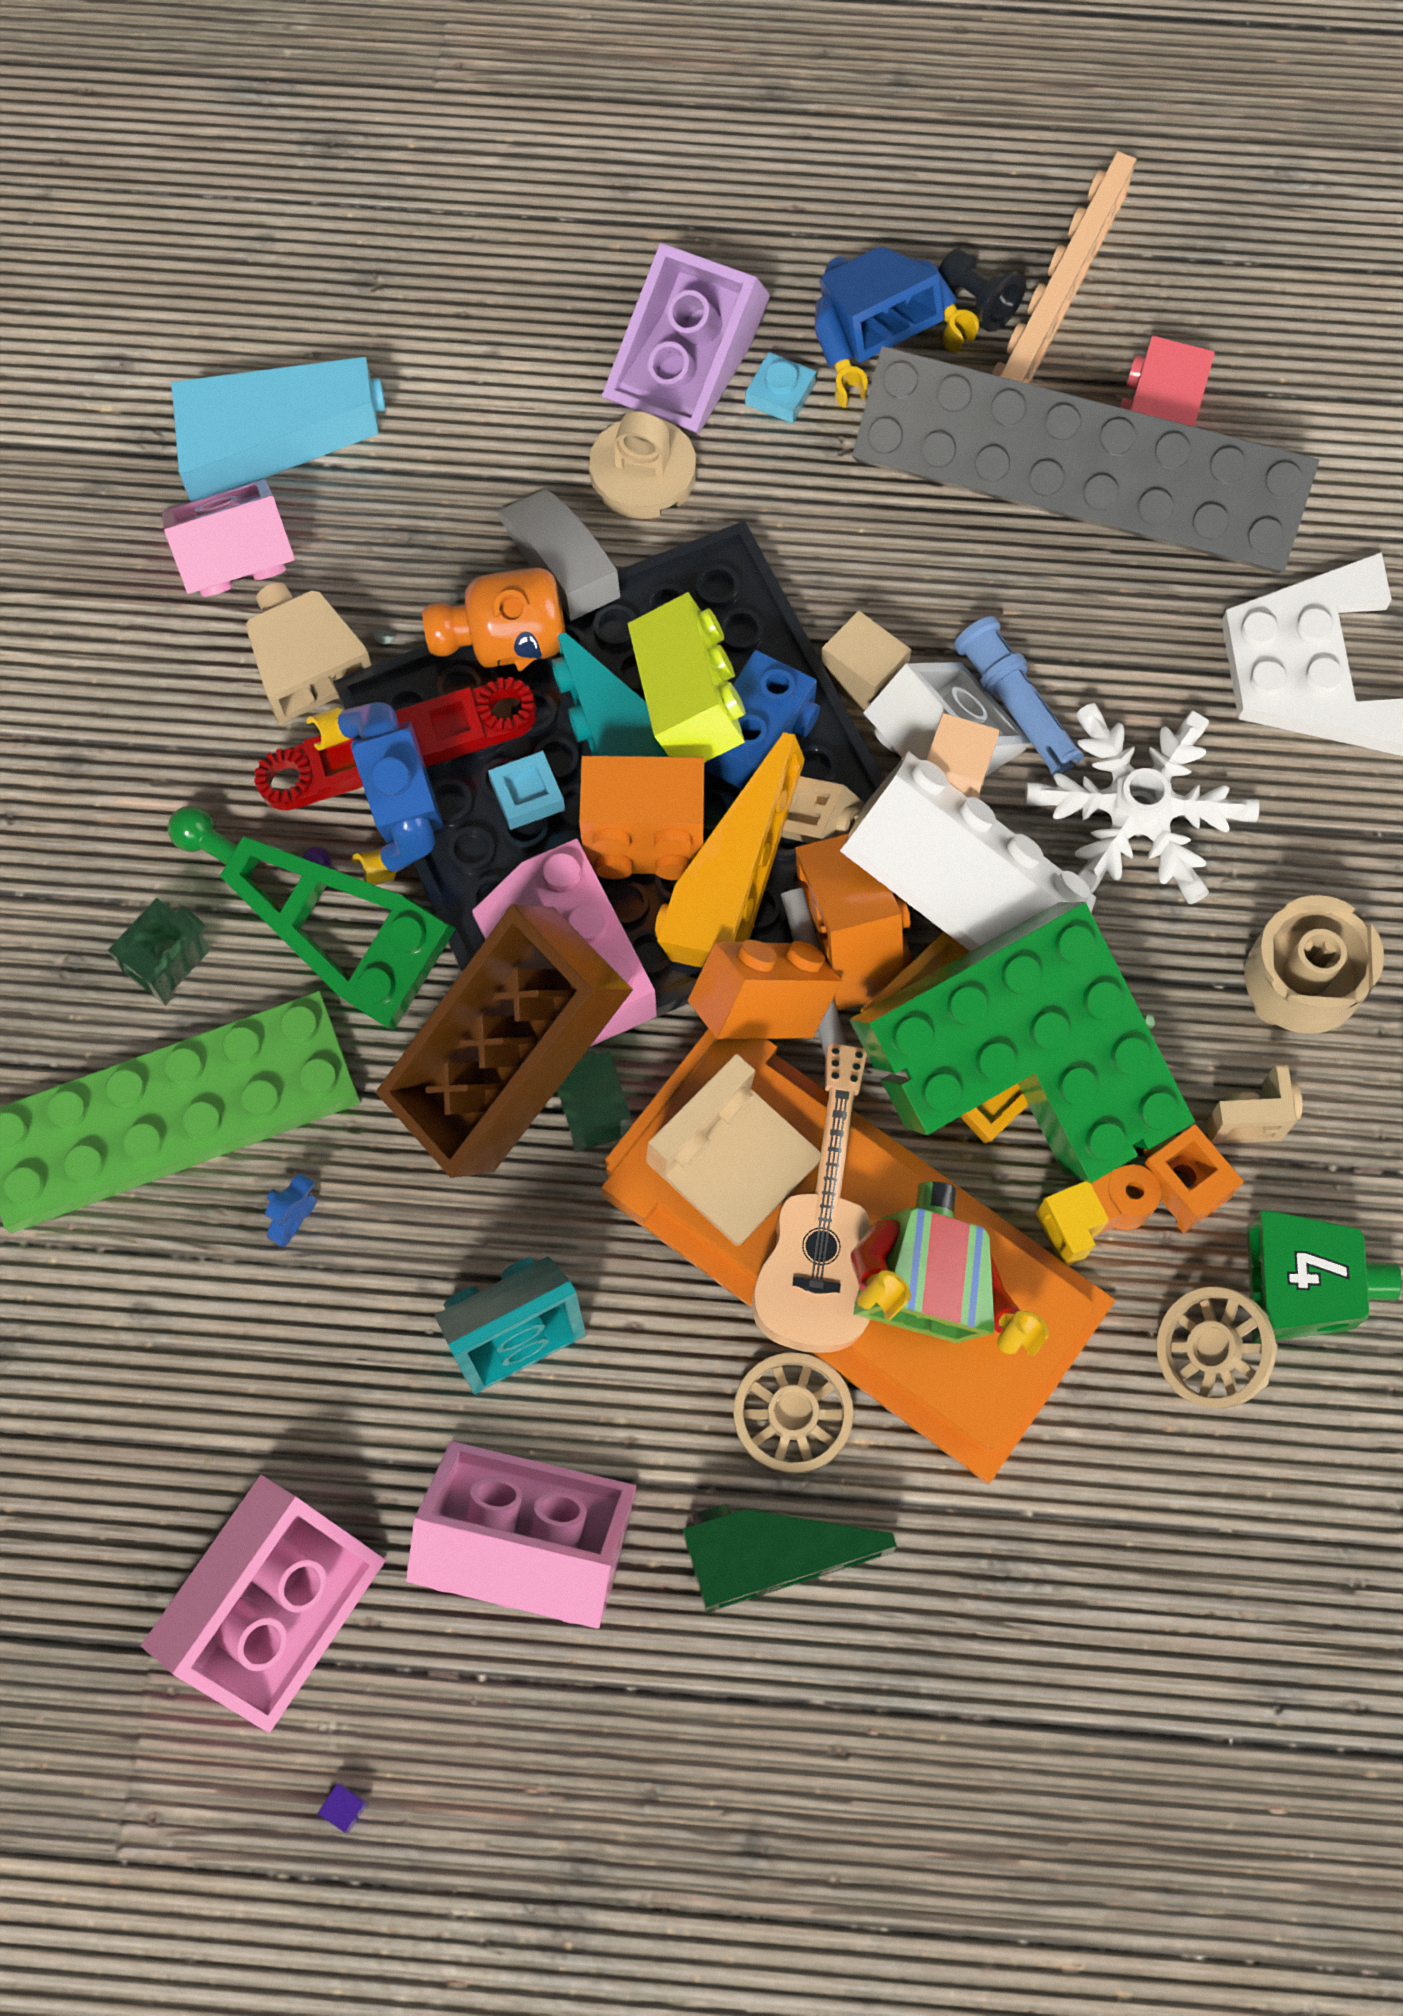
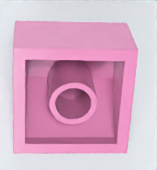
[161,479,295,597]

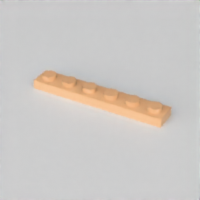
[992,151,1137,384]

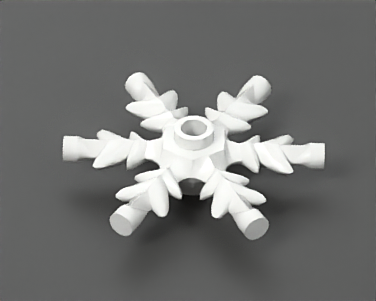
[1025,703,1259,904]

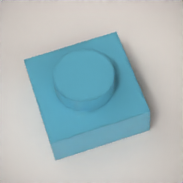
[745,352,817,424]
[488,751,565,830]

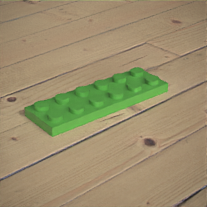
[0,991,361,1234]

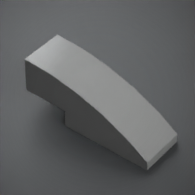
[498,489,620,621]

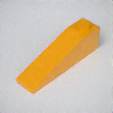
[655,732,805,968]

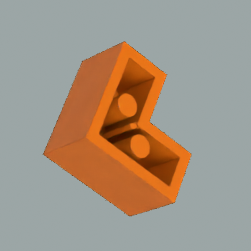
[795,834,911,1011]

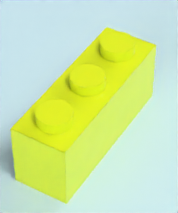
[627,592,746,762]

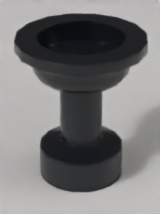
[938,248,1026,332]

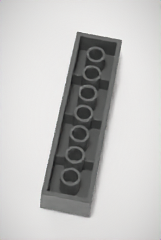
[852,346,1320,574]

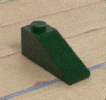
[682,1504,897,1614]

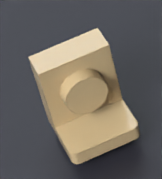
[781,776,865,843]
[1206,1065,1302,1144]

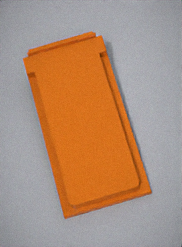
[601,1029,1116,1485]

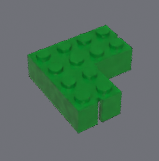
[849,902,1195,1183]

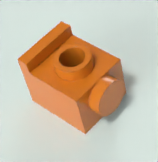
[1143,1124,1244,1234]

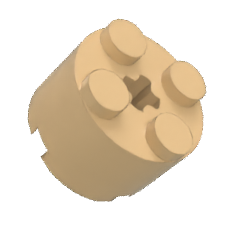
[1244,895,1384,1034]

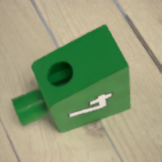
[1247,1210,1402,1343]

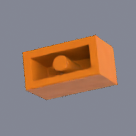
[688,940,842,1039]

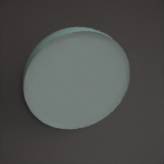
[373,630,395,644]

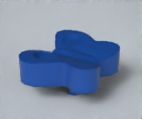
[265,1173,317,1248]

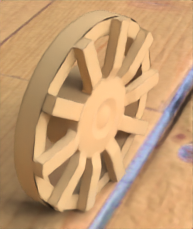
[1157,1287,1277,1409]
[734,1352,853,1474]

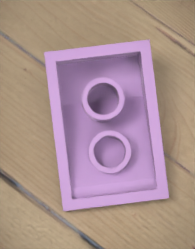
[601,243,770,434]

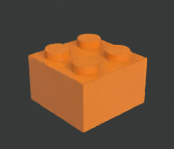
[579,756,704,880]

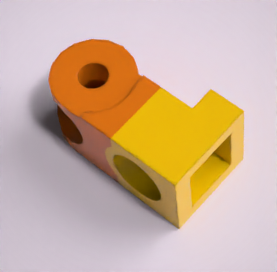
[1035,1164,1162,1266]

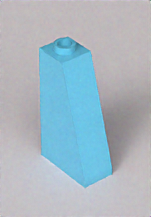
[171,357,386,502]

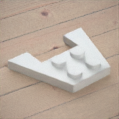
[1221,552,1403,756]

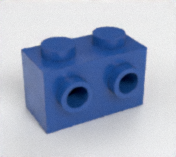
[704,650,820,789]

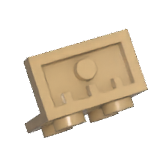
[646,1053,821,1246]

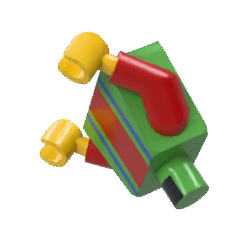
[850,1181,1049,1356]

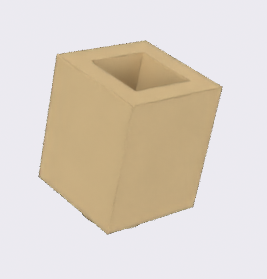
[821,610,911,710]

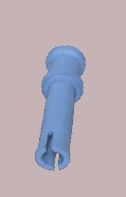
[954,616,1084,776]

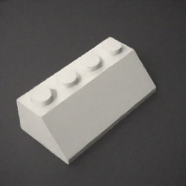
[840,752,1096,952]

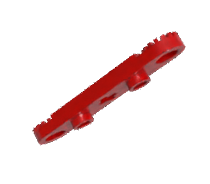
[254,677,537,811]

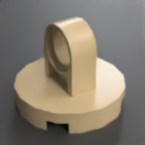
[589,411,696,519]

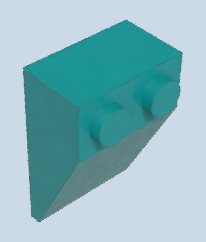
[434,1256,587,1395]

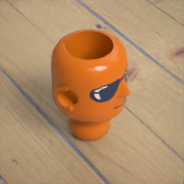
[422,568,566,671]

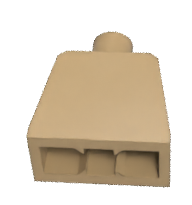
[245,582,372,725]

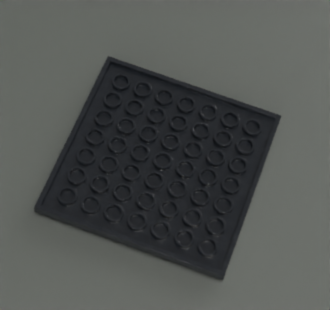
[333,521,913,1019]

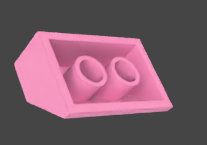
[472,838,657,1047]
[406,1441,637,1629]
[141,1475,386,1734]

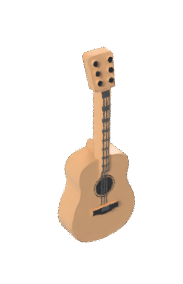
[751,1043,870,1352]

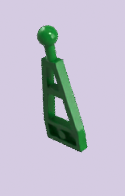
[168,805,456,1029]

